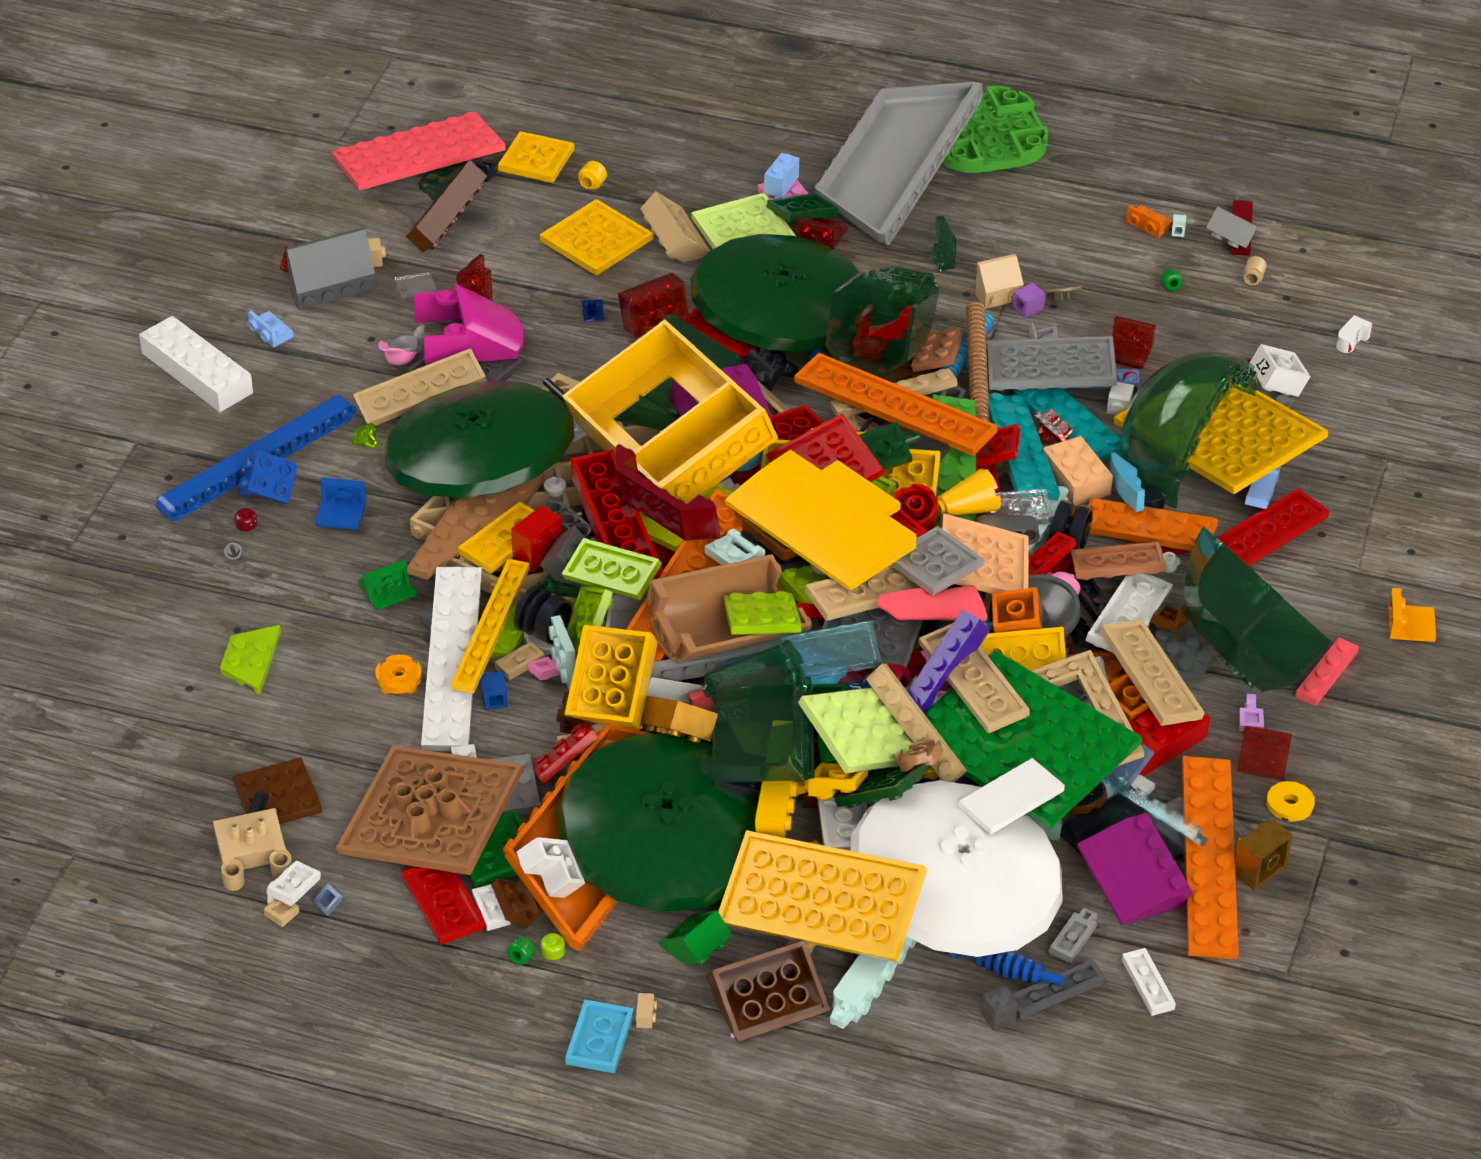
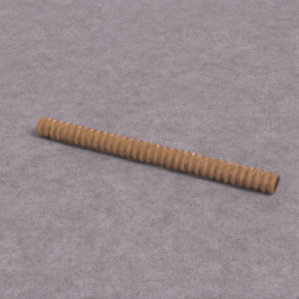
[966,302,990,422]

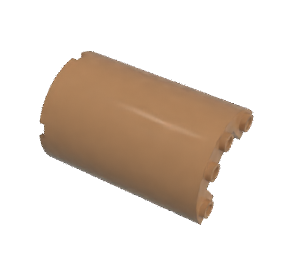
[648,554,812,662]

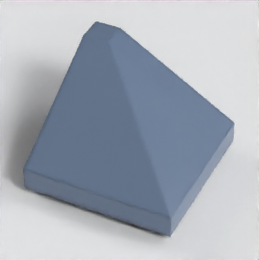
[312,883,344,916]

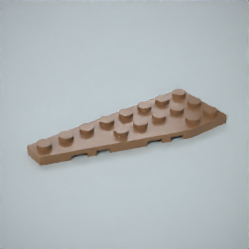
[407,473,544,580]

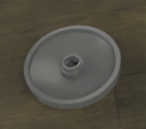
[989,575,1081,638]

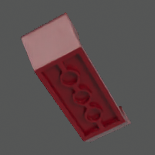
[616,444,720,541]

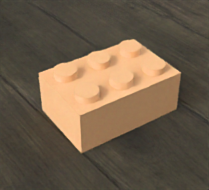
[1043,436,1113,506]

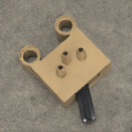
[213,791,292,891]

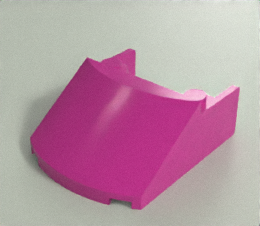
[414,283,524,366]

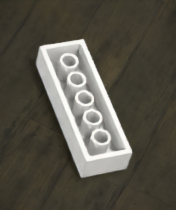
[139,316,253,412]

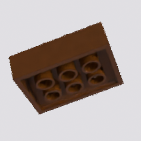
[707,940,831,1042]

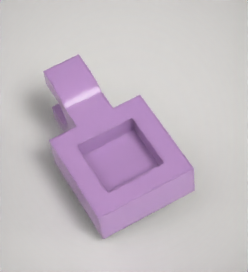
[1239,694,1264,733]

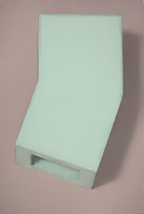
[1172,214,1186,237]

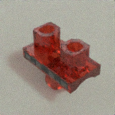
[1034,408,1073,444]

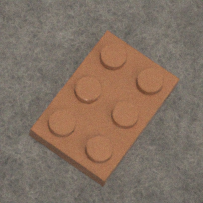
[911,327,964,372]

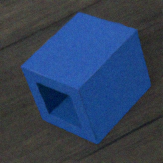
[480,671,508,710]

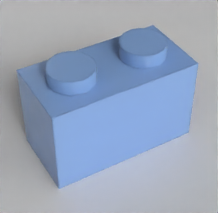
[764,153,799,198]

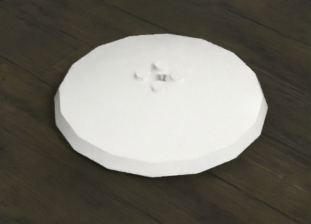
[850,780,1063,957]

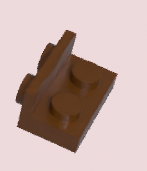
[491,878,542,928]

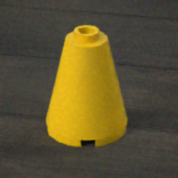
[938,468,1001,516]

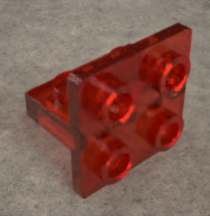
[456,254,493,301]

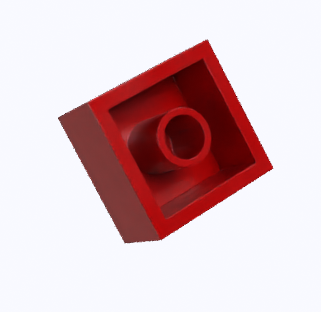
[511,505,562,573]

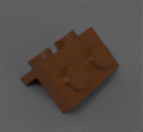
[1150,600,1193,632]

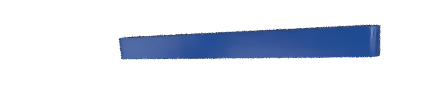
[156,395,356,521]

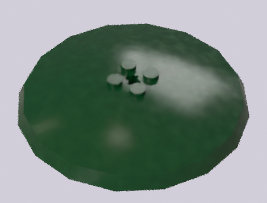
[690,234,872,352]
[385,381,575,498]
[555,733,759,912]

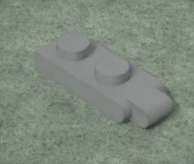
[1049,908,1098,964]

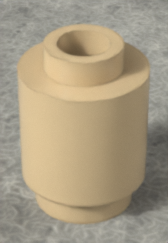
[1243,256,1267,285]

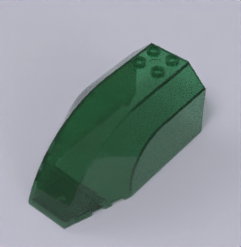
[825,266,939,378]
[1184,527,1332,692]

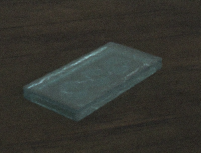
[780,620,882,683]

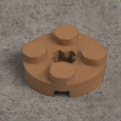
[894,740,943,771]

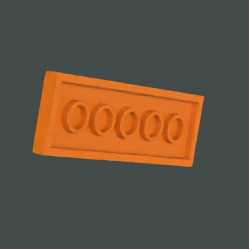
[1087,498,1218,553]

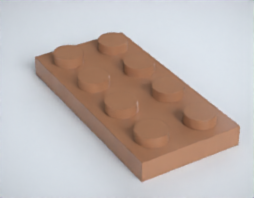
[1070,542,1166,580]

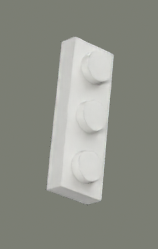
[1122,948,1176,1016]

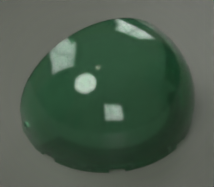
[1121,352,1257,509]

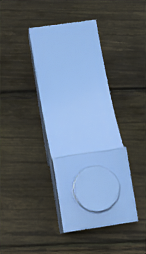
[1245,466,1281,509]

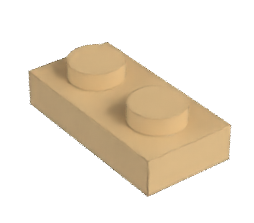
[495,641,545,681]

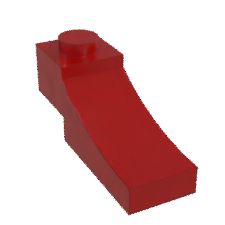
[861,306,926,341]

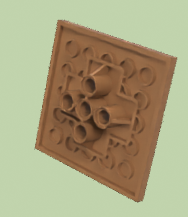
[336,745,524,875]

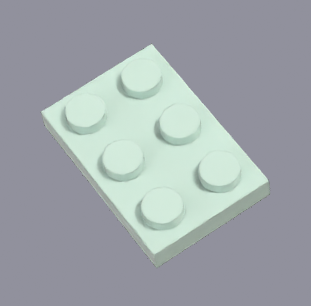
[548,615,576,691]

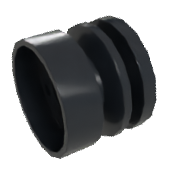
[514,586,573,645]

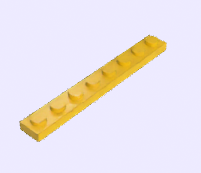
[451,559,530,694]

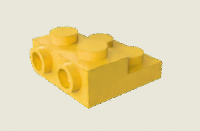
[805,762,868,800]

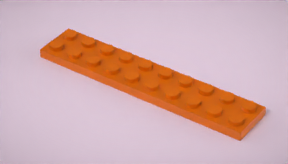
[794,353,997,456]
[626,489,745,662]
[1182,756,1239,960]

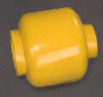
[578,161,607,190]

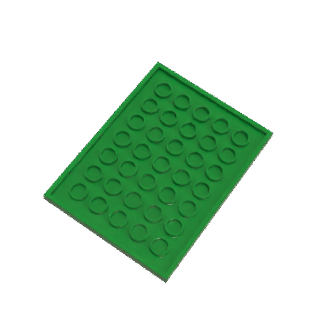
[904,650,1142,829]

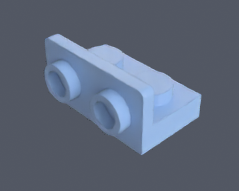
[248,310,294,348]

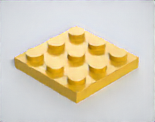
[498,131,575,183]

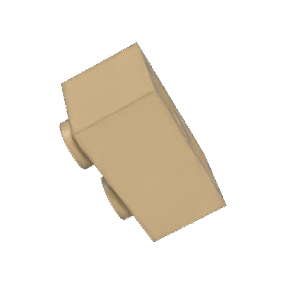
[636,993,657,1029]

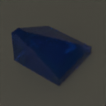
[582,299,604,321]

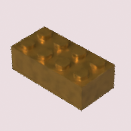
[640,696,718,743]

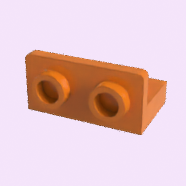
[1126,205,1173,238]

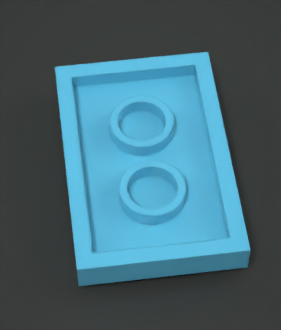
[565,999,634,1074]

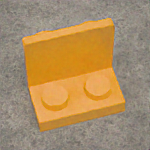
[1388,588,1436,642]

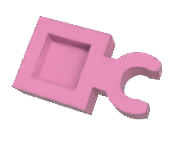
[528,657,560,681]

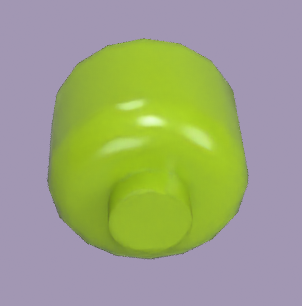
[541,933,565,960]

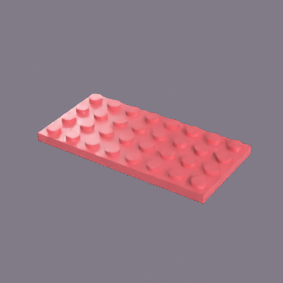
[331,112,506,191]

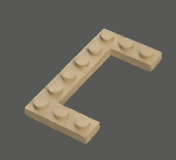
[1031,650,1145,766]

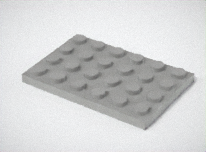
[987,336,1117,391]

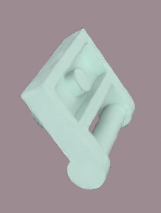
[705,529,765,565]

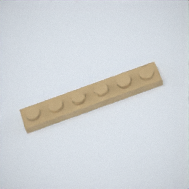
[830,368,957,417]
[866,664,967,783]

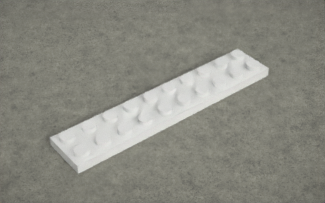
[421,567,482,751]

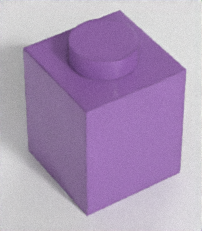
[1012,283,1046,318]

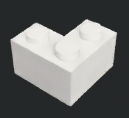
[517,837,585,898]

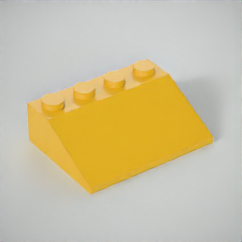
[565,625,658,731]

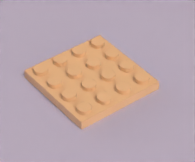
[940,513,1029,594]

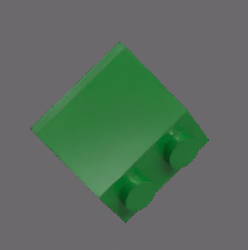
[658,910,732,965]

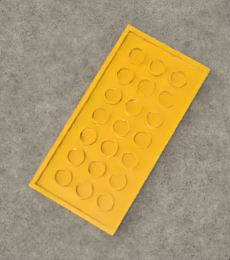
[718,830,928,962]

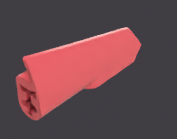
[877,585,987,621]

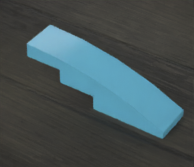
[1110,452,1145,512]

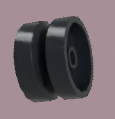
[1049,500,1093,550]

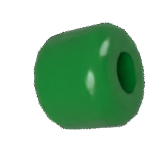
[1160,269,1183,291]
[507,937,535,965]

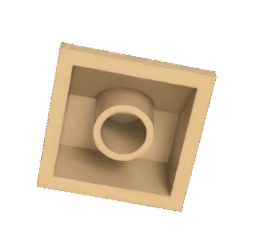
[975,254,1024,309]

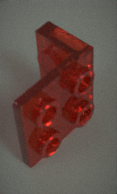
[796,217,848,250]
[852,305,889,360]
[1112,316,1156,369]
[1237,725,1292,780]

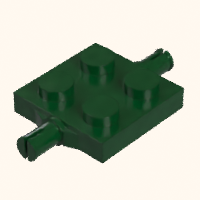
[859,422,921,471]

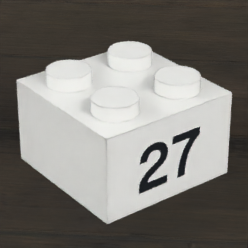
[1249,344,1311,396]

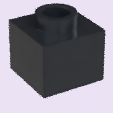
[1144,487,1165,509]

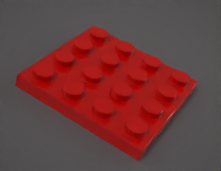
[766,413,885,482]

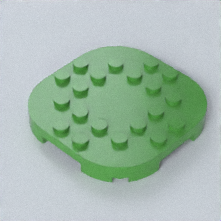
[942,86,1048,173]

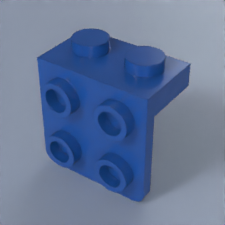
[239,450,297,504]
[315,477,367,530]

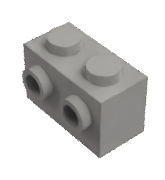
[1206,206,1257,249]

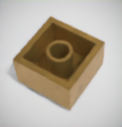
[1235,818,1293,890]

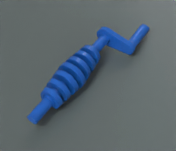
[950,951,1064,986]

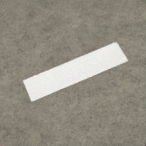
[647,677,723,709]

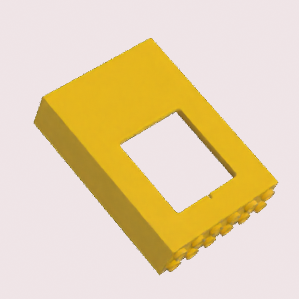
[562,320,778,504]

